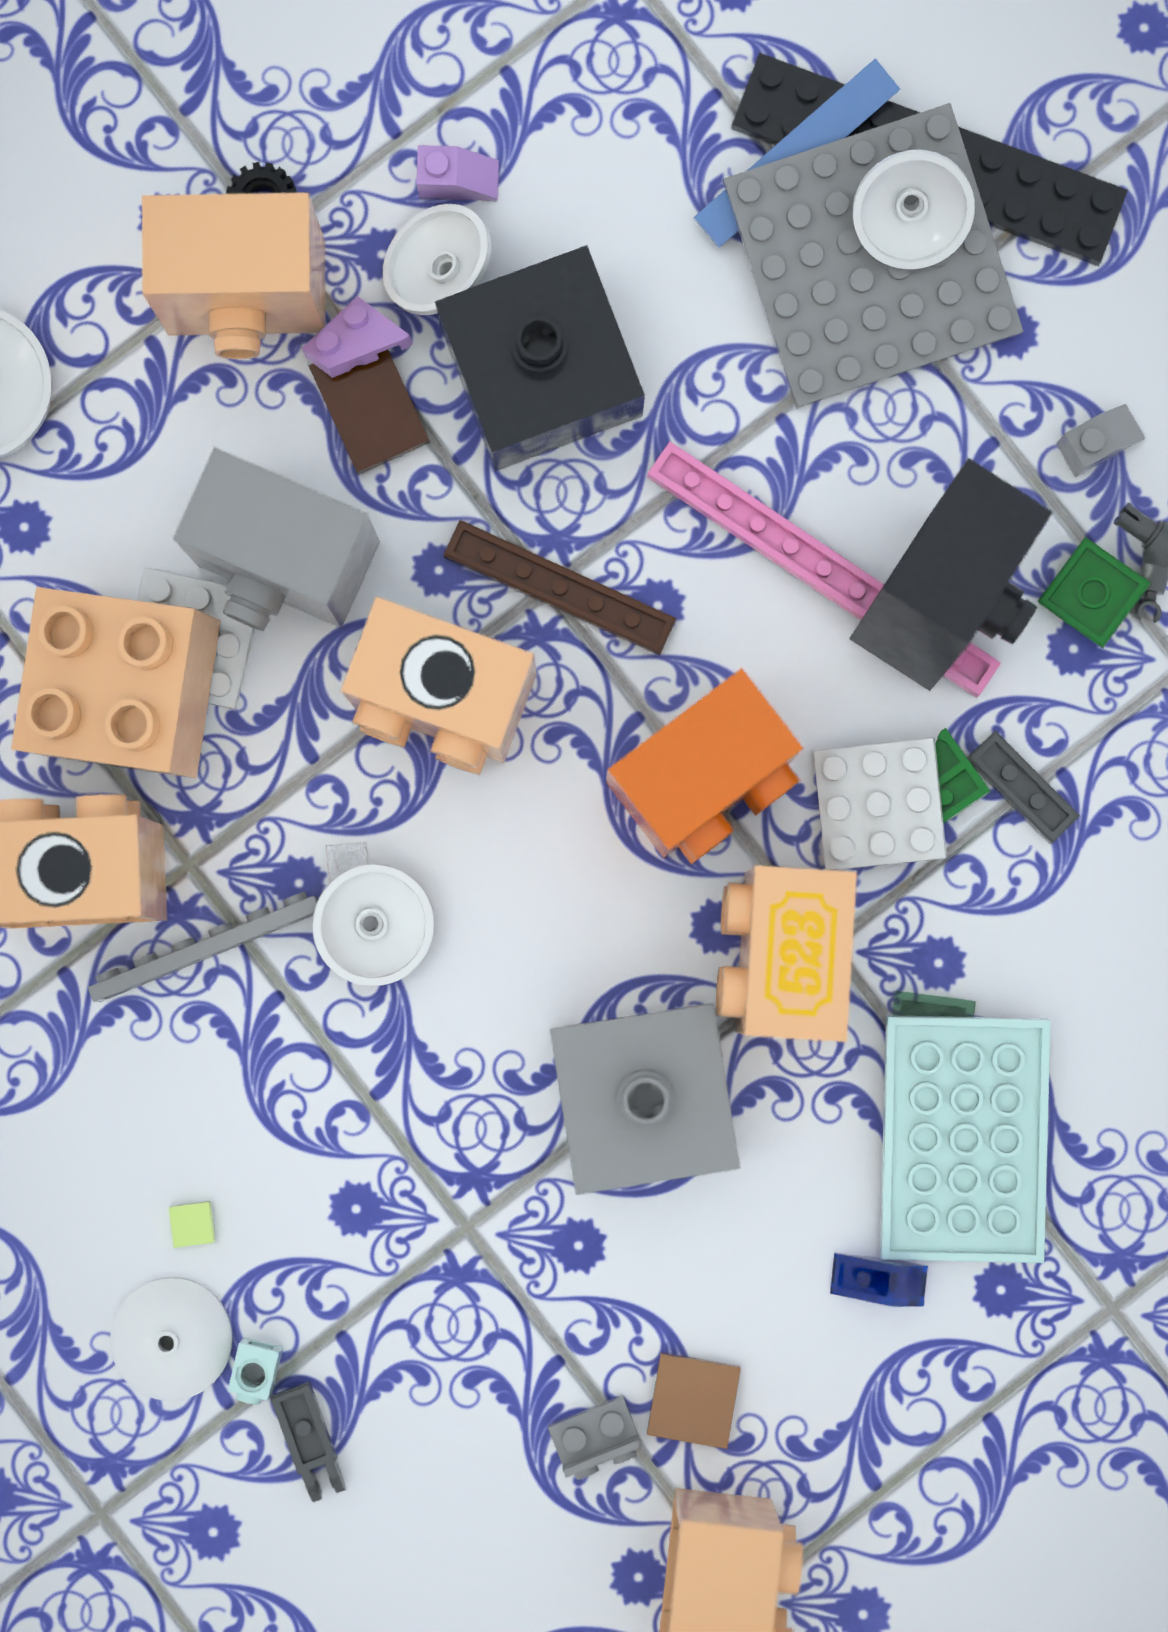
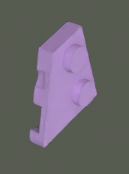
[302,296,413,378]

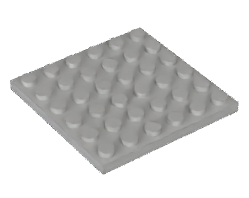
[723,103,1024,409]

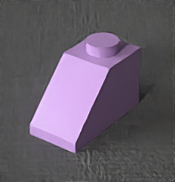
[416,145,499,201]

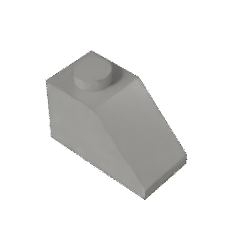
[1056,404,1145,477]

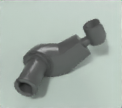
[1113,502,1168,623]

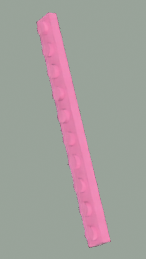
[647,442,1001,698]

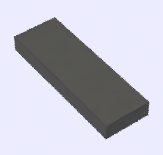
[967,730,1080,844]

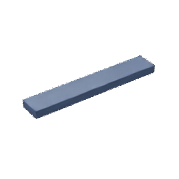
[693,58,900,248]

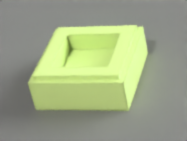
[169,1201,216,1248]

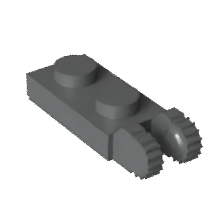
[270,1381,346,1502]

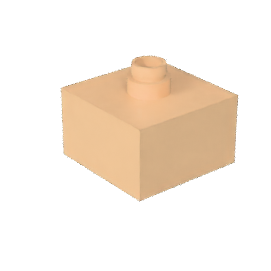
[142,193,326,359]

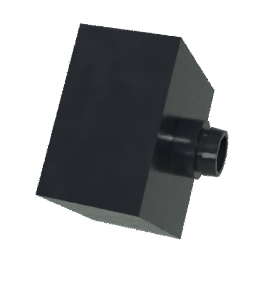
[435,245,645,471]
[849,458,1053,691]

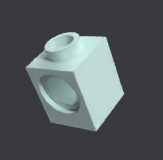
[228,1338,283,1404]

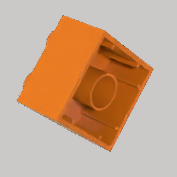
[606,668,803,864]

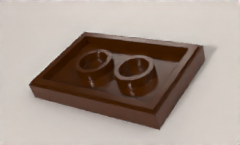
[308,350,430,475]

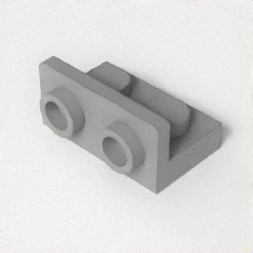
[548,1395,642,1480]

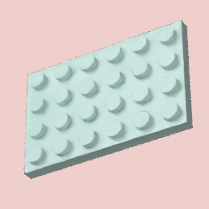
[880,1015,1051,1263]

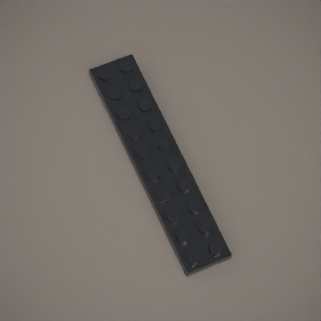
[731,53,1128,266]

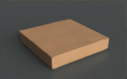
[647,1352,741,1449]

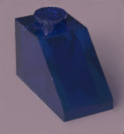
[830,1253,928,1307]

